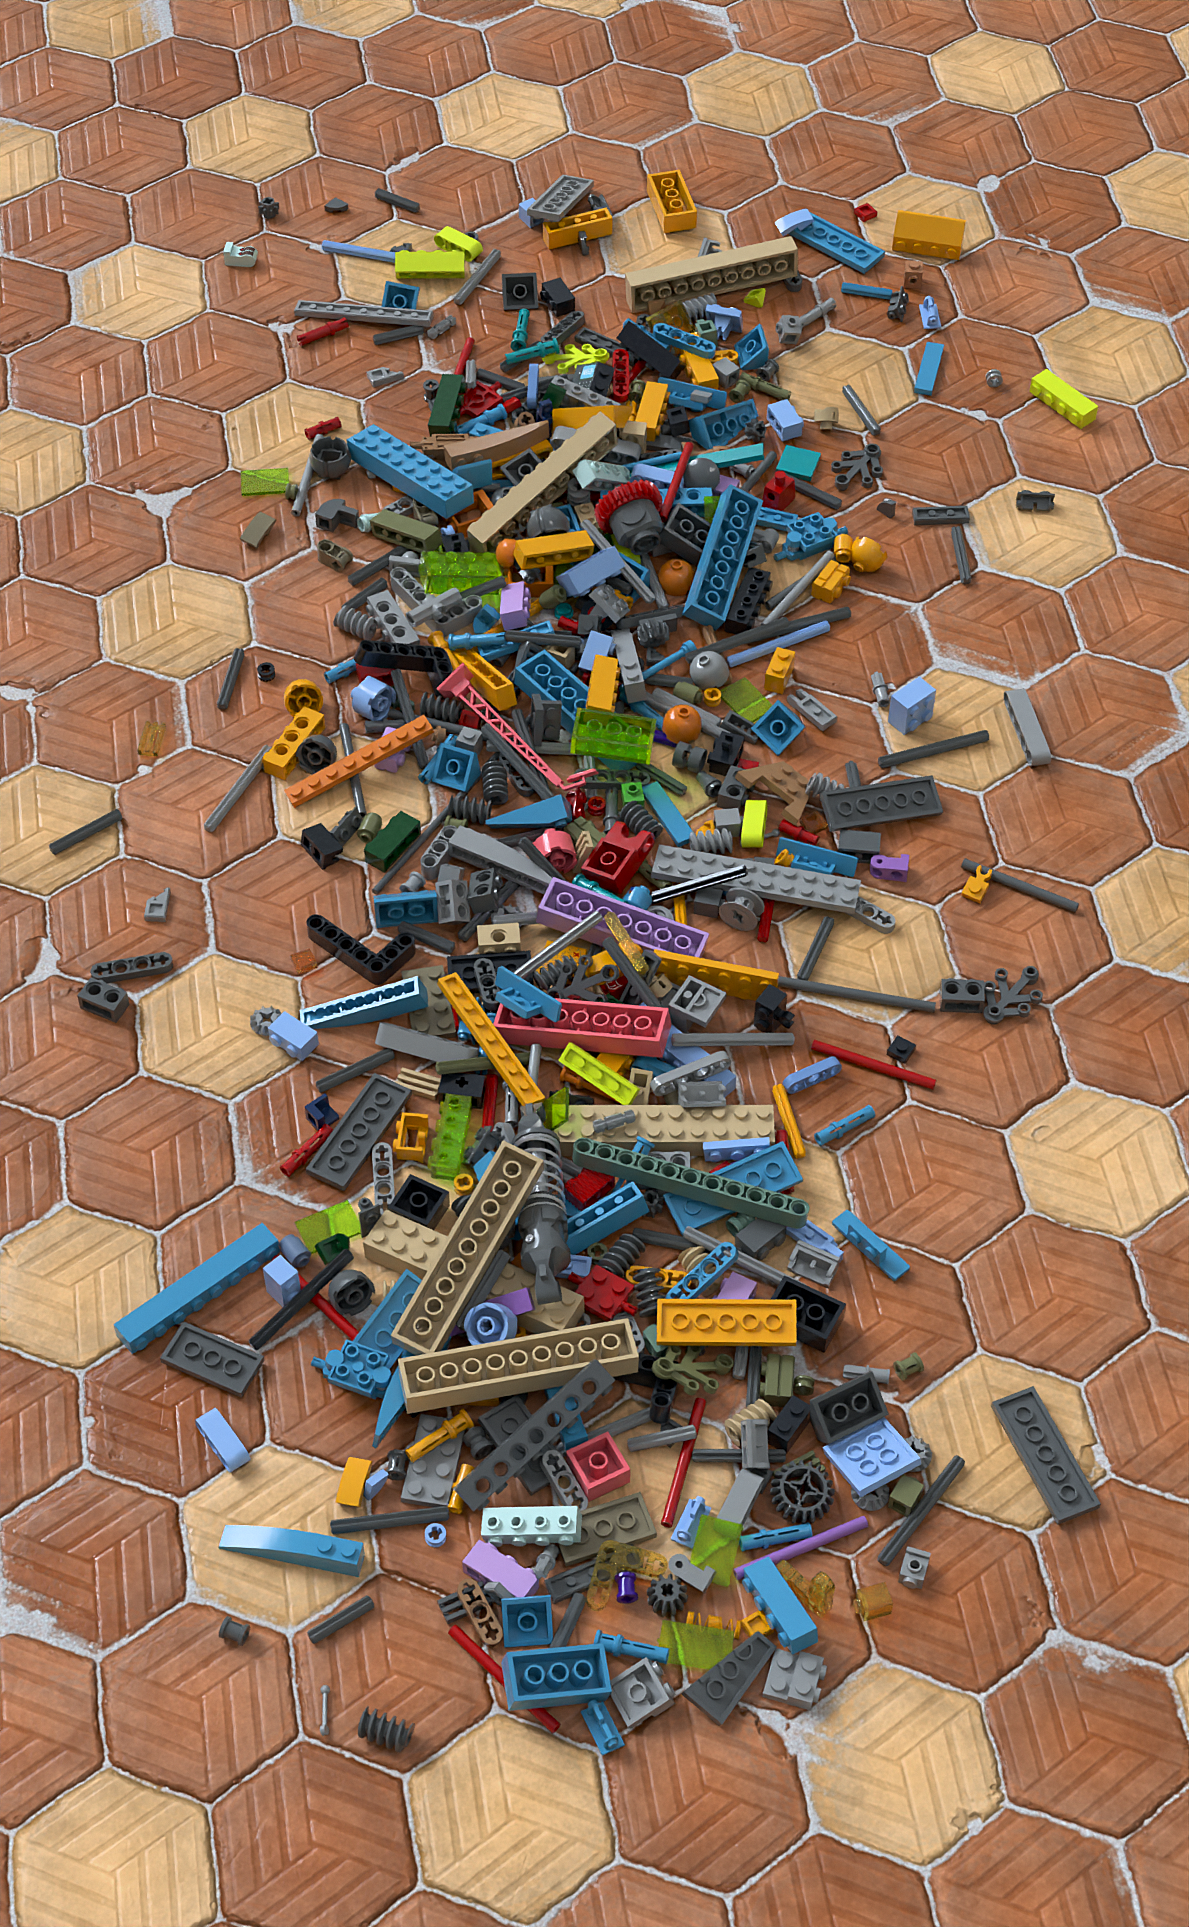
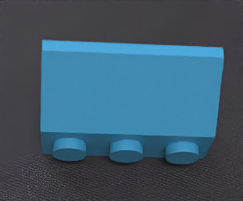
[373,890,438,928]

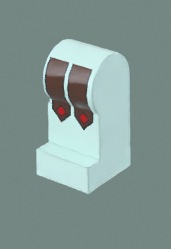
[223,242,258,267]

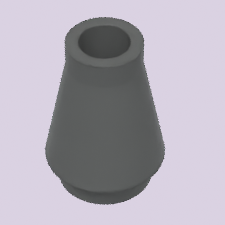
[696,771,722,798]

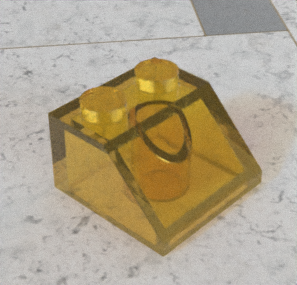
[645,300,695,339]

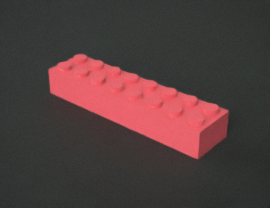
[493,998,672,1058]

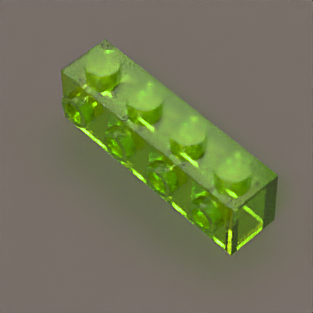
[427,1093,472,1181]

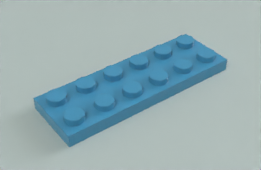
[788,212,885,274]
[663,1141,803,1236]

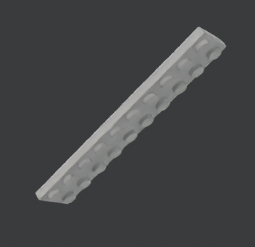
[651,844,861,914]

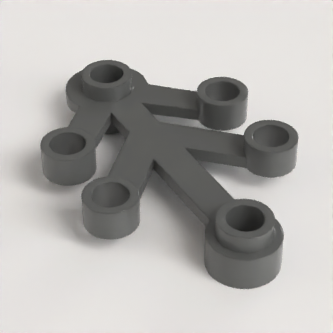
[831,443,883,491]
[546,955,619,1003]
[983,966,1043,1024]

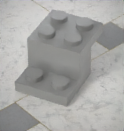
[658,975,726,1033]

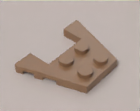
[735,761,812,825]

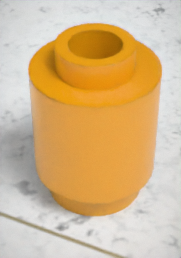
[834,534,853,563]

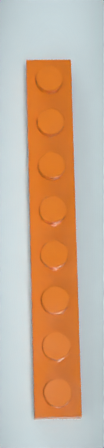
[284,715,434,808]

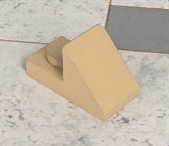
[629,1068,653,1105]

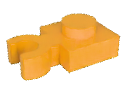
[961,865,992,904]

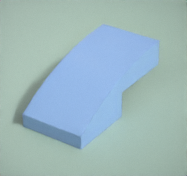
[775,209,814,237]

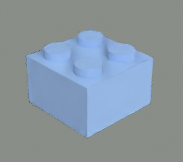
[888,676,936,735]

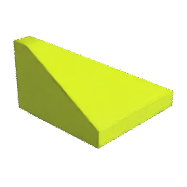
[743,288,766,308]

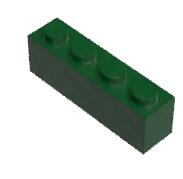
[428,374,468,437]

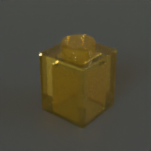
[853,1582,893,1621]

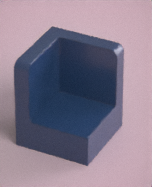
[304,1093,339,1131]

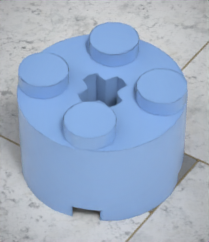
[351,676,396,721]
[464,1302,518,1345]

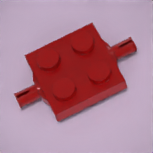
[460,381,503,418]
[568,1264,638,1322]

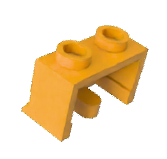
[393,1112,429,1163]

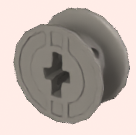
[719,887,765,931]

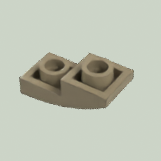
[240,512,276,549]

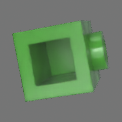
[621,782,645,808]

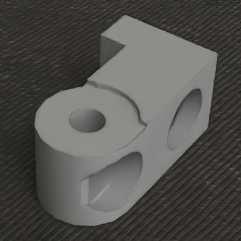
[669,1554,717,1593]

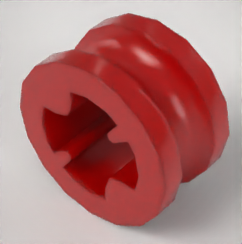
[587,796,606,816]

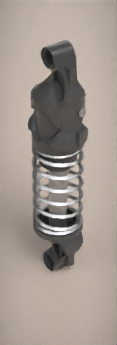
[512,1102,571,1305]

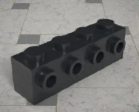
[616,321,686,380]
[724,568,773,635]

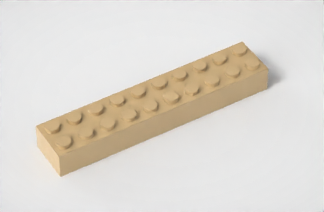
[625,236,798,313]
[467,411,618,562]
[554,1105,775,1156]
[391,1140,544,1356]
[363,1209,585,1334]
[398,1318,639,1414]

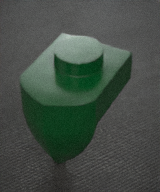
[314,1233,350,1265]

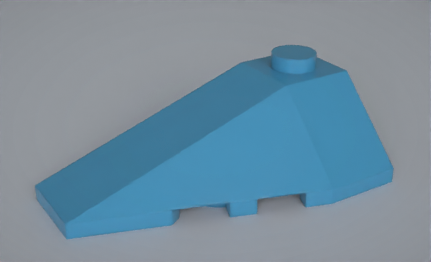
[688,399,758,450]
[485,794,572,829]

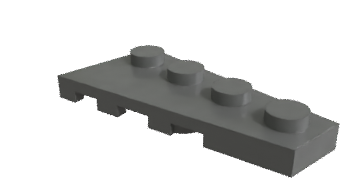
[681,1631,777,1726]

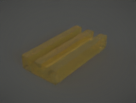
[137,721,166,756]

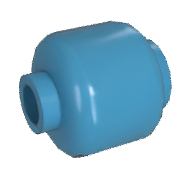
[623,885,652,910]

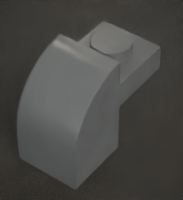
[315,499,359,532]

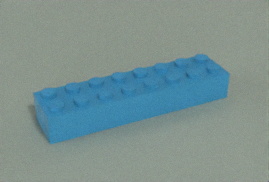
[346,424,474,519]
[682,484,763,631]
[514,649,650,770]

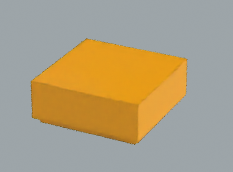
[741,1610,774,1637]

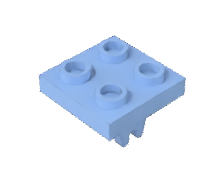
[705,304,743,341]

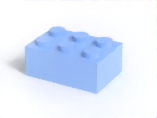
[556,546,625,598]

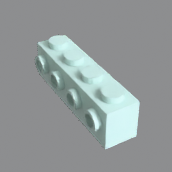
[572,459,631,492]
[481,1506,582,1547]

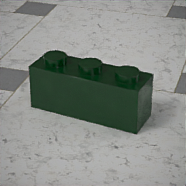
[364,811,421,873]

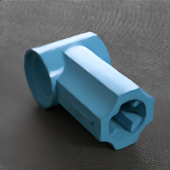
[630,1056,676,1079]

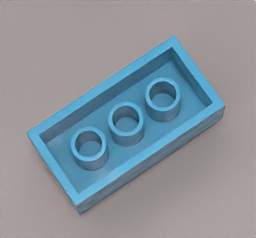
[501,1643,612,1711]

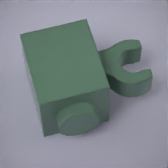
[695,319,718,347]

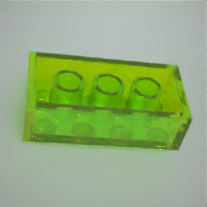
[418,551,502,595]
[570,707,657,765]

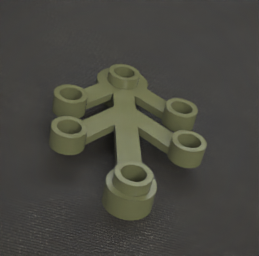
[652,1345,734,1395]

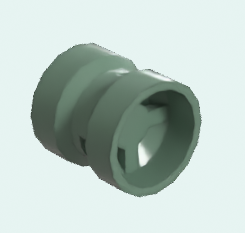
[726,1212,755,1237]

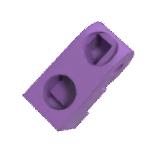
[870,854,909,882]

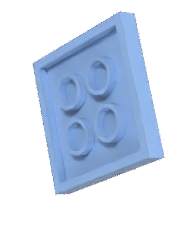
[823,1417,921,1497]

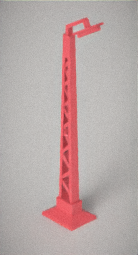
[436,663,598,791]

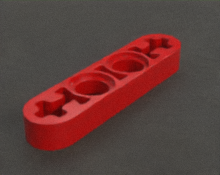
[612,349,629,403]

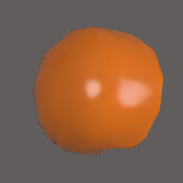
[496,538,516,568]

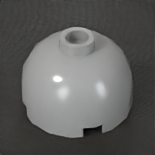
[690,651,729,690]

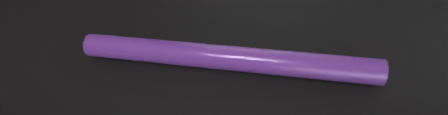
[733,1516,868,1580]

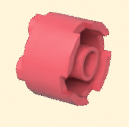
[532,828,577,874]

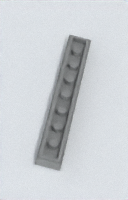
[294,300,434,327]

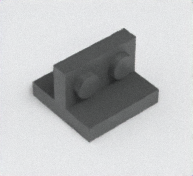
[530,694,562,746]

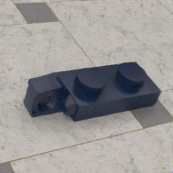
[536,399,553,443]

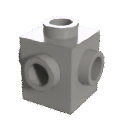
[776,315,802,344]

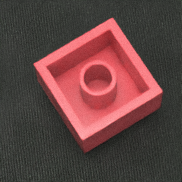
[566,1431,631,1502]

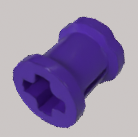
[615,1572,638,1604]

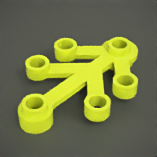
[542,344,610,374]

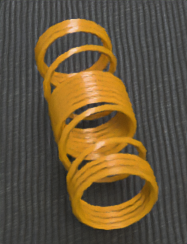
[686,1611,742,1639]

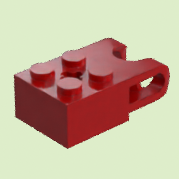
[581,821,655,894]

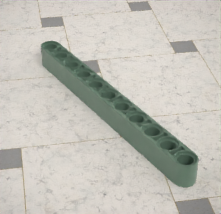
[572,1138,809,1229]

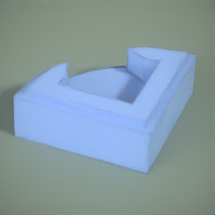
[363,1469,389,1501]

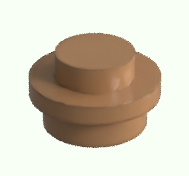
[431,726,446,745]

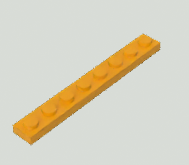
[437,972,545,1106]

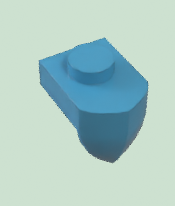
[473,604,500,634]

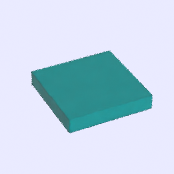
[776,445,821,482]

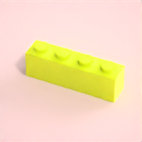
[395,250,465,279]
[1029,369,1098,429]

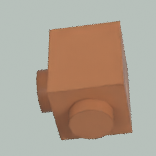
[904,260,923,289]

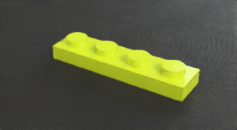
[558,1042,640,1105]

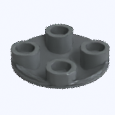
[683,458,720,491]

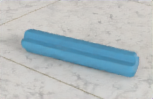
[841,282,892,300]

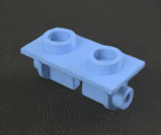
[919,296,941,329]
[671,1496,711,1549]

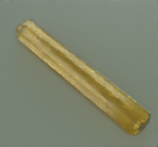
[604,911,649,975]

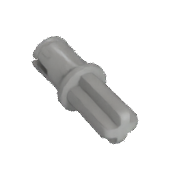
[871,671,890,707]
[843,1365,890,1384]
[533,1544,559,1579]

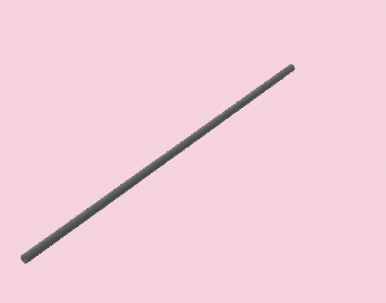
[372,662,579,895]

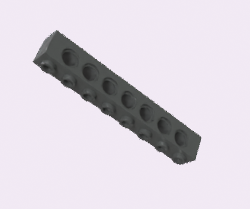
[453,1359,615,1511]

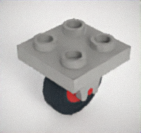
[581,583,630,631]

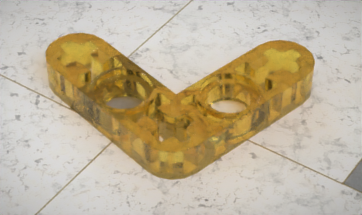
[586,1540,668,1611]
[775,1560,835,1618]

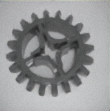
[770,1460,835,1524]

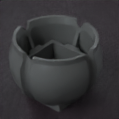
[309,436,351,480]
[527,504,570,538]

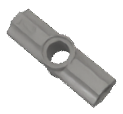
[406,587,462,627]

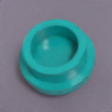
[554,603,573,619]

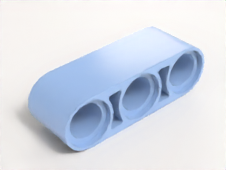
[630,464,684,489]
[195,1408,251,1473]

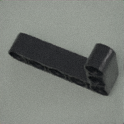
[354,640,453,701]
[306,914,416,985]
[613,1353,681,1424]

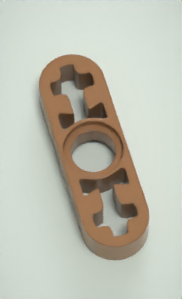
[457,1579,503,1647]

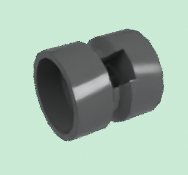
[672,741,707,774]

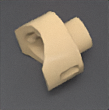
[814,407,839,430]
[649,973,673,998]

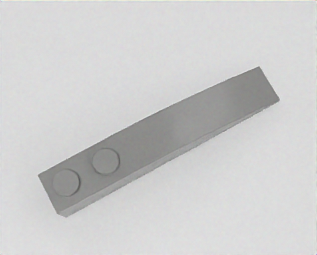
[610,628,647,703]
[448,825,552,895]

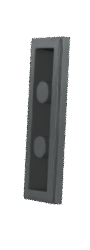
[619,949,662,1005]

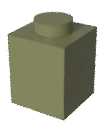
[888,1474,924,1517]

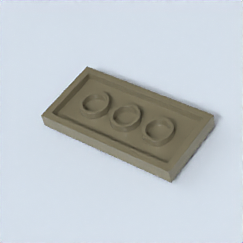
[401,965,456,1039]
[557,1492,657,1567]

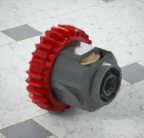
[594,479,664,555]

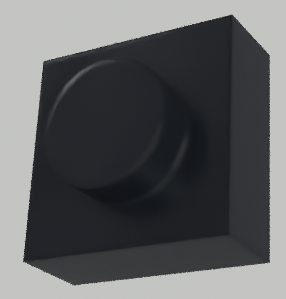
[886,1035,916,1064]

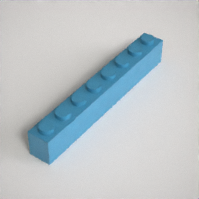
[113,1223,280,1354]

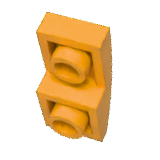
[335,1457,373,1507]

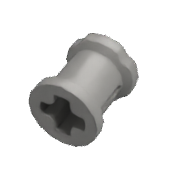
[399,871,426,893]

